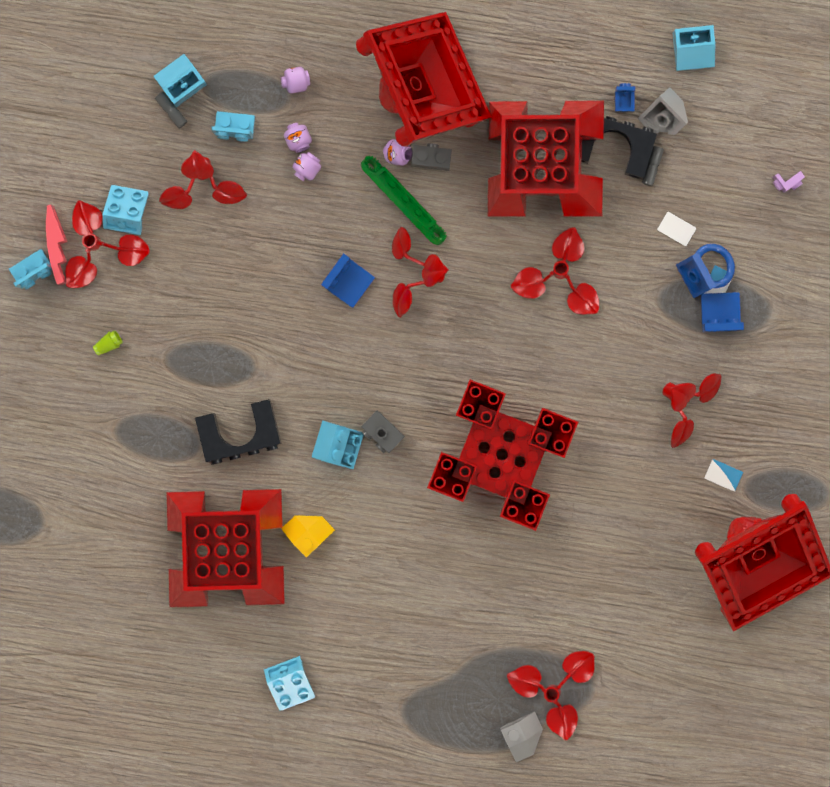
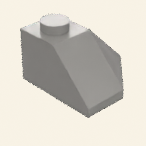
[638,87,688,135]
[500,711,543,763]

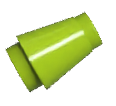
[93,330,123,356]

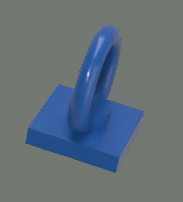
[676,244,735,298]

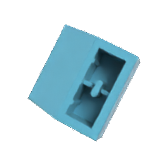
[672,25,715,71]
[154,54,207,107]
[312,420,364,469]

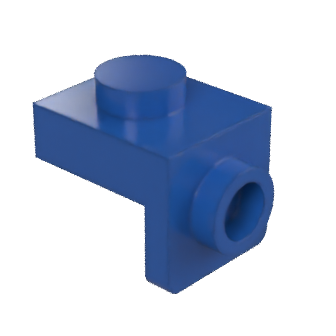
[615,83,635,112]

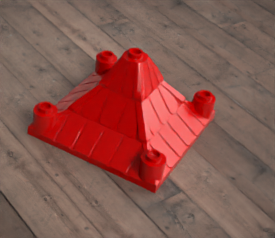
[356,12,491,147]
[695,494,830,632]

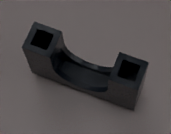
[581,116,657,180]
[195,399,282,465]

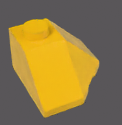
[281,515,335,557]

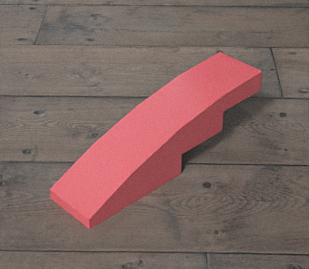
[46,204,67,285]

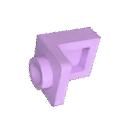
[772,171,805,193]

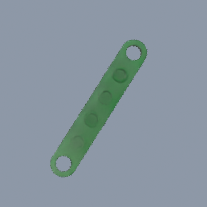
[361,155,447,245]

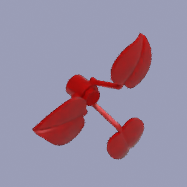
[159,150,247,209]
[65,200,150,288]
[392,227,449,318]
[511,227,599,315]
[662,373,721,448]
[507,651,595,740]

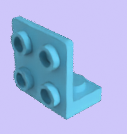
[211,111,255,142]
[102,185,148,235]
[9,249,52,289]
[264,656,315,711]

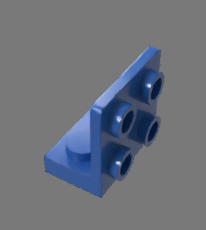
[321,253,375,308]
[701,292,744,332]

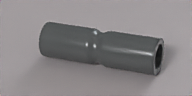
[155,92,188,129]
[642,146,664,186]

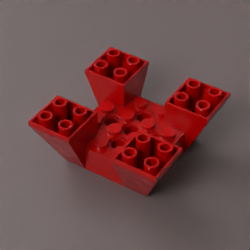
[488,100,604,217]
[427,379,579,531]
[166,489,285,607]

